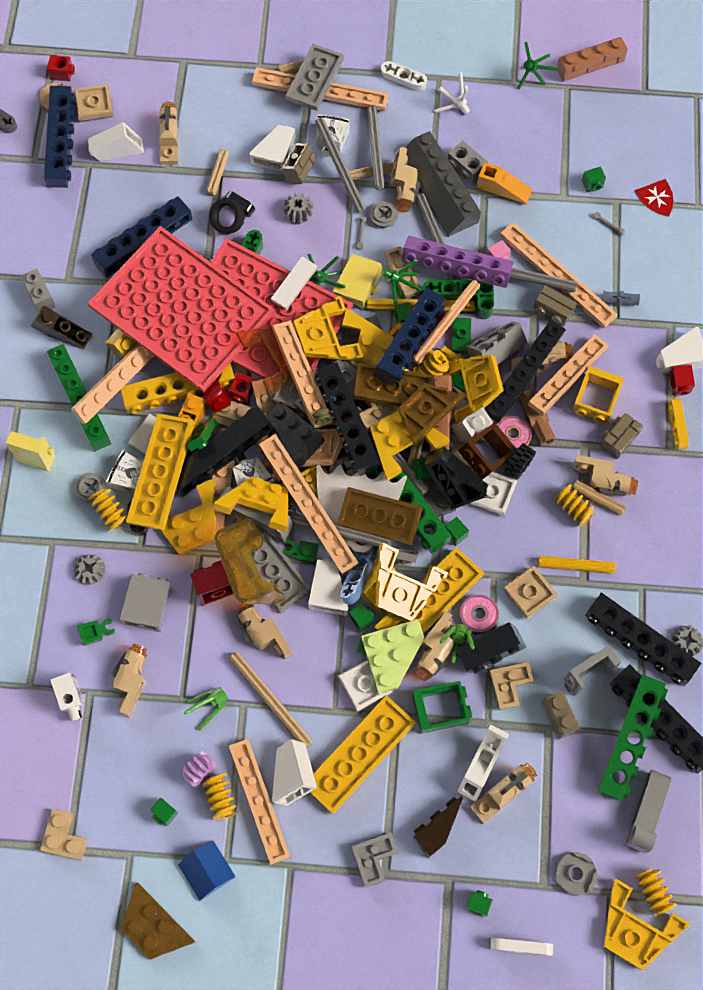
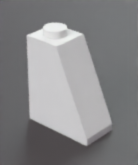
[88,122,144,161]
[250,125,296,172]
[656,327,703,375]
[308,558,348,616]
[272,739,317,806]

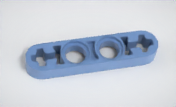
[340,543,378,605]

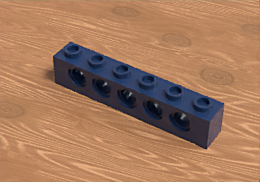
[44,86,76,188]
[91,196,193,278]
[373,287,445,387]

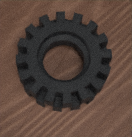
[504,443,536,480]

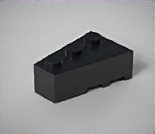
[267,401,325,468]
[424,446,488,510]
[456,622,527,674]

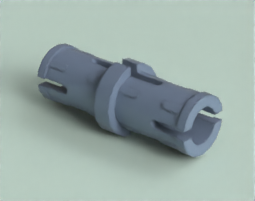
[602,291,640,305]

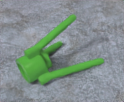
[439,624,475,663]
[184,686,229,731]

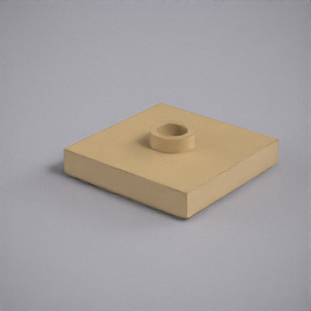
[74,84,113,121]
[502,565,558,620]

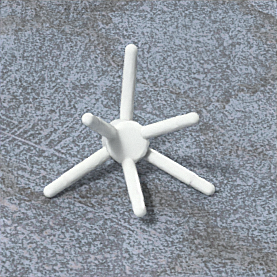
[434,72,470,115]

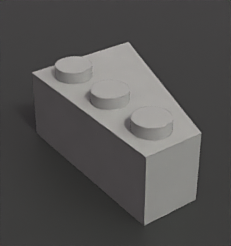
[466,321,528,365]

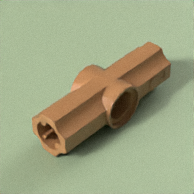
[518,390,556,446]

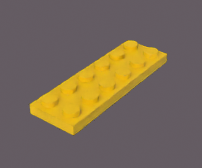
[126,413,195,531]
[374,547,485,635]
[309,695,416,815]

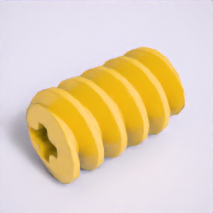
[410,350,449,376]
[553,484,595,527]
[88,489,128,532]
[203,773,238,820]
[634,868,677,917]

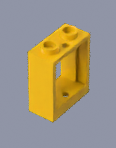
[572,366,624,424]

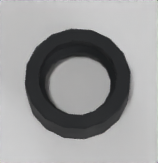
[209,198,245,234]

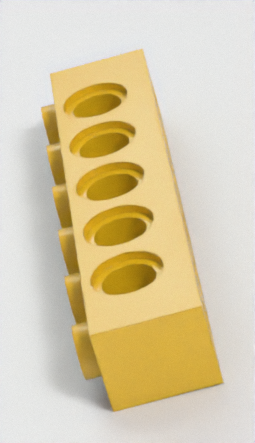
[121,364,234,414]

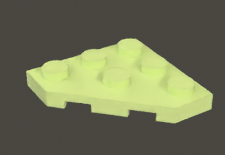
[361,619,424,694]

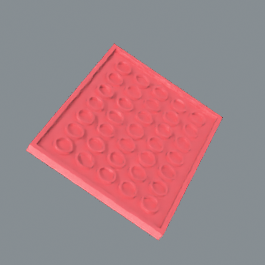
[88,226,275,393]
[211,238,353,387]

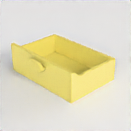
[333,254,382,310]
[6,431,55,471]

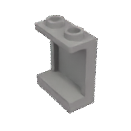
[120,573,172,632]
[563,645,621,696]

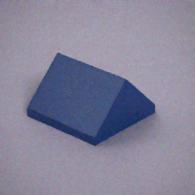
[178,841,236,901]

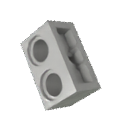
[447,140,488,184]
[21,269,56,311]

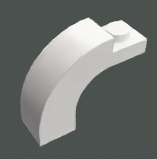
[457,725,509,802]

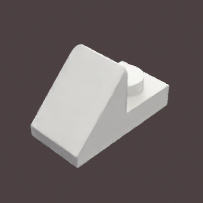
[451,407,493,442]

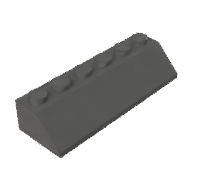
[405,131,481,237]

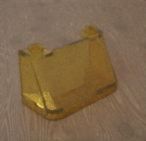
[214,518,286,604]

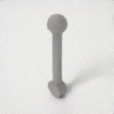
[593,212,625,235]
[356,216,367,250]

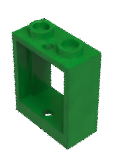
[412,681,472,734]

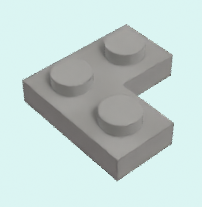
[376,546,418,564]
[351,833,398,888]

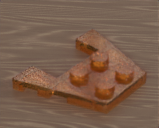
[236,328,312,396]

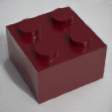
[190,560,239,606]

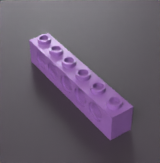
[401,236,514,288]

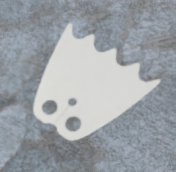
[317,465,407,553]

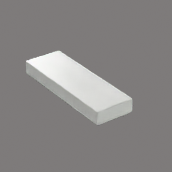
[271,256,317,311]

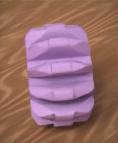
[181,751,217,787]

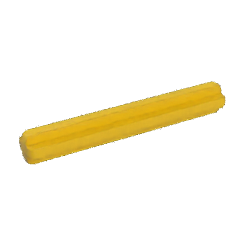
[538,556,616,573]

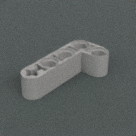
[219,487,294,543]
[625,769,671,854]

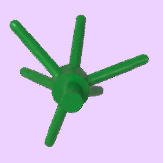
[517,42,559,89]
[308,253,346,288]
[381,259,422,305]

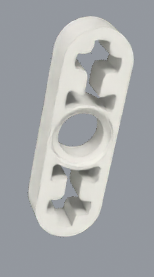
[381,61,427,91]
[490,938,553,956]

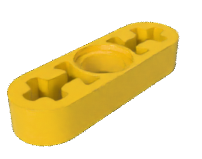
[668,398,688,450]

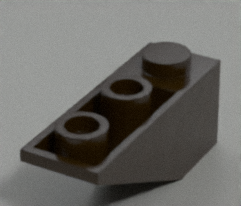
[31,305,92,349]
[412,796,463,858]

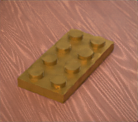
[353,362,433,407]
[337,487,423,545]

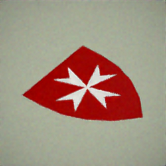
[635,179,674,217]

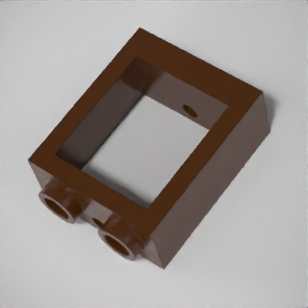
[458,422,517,480]

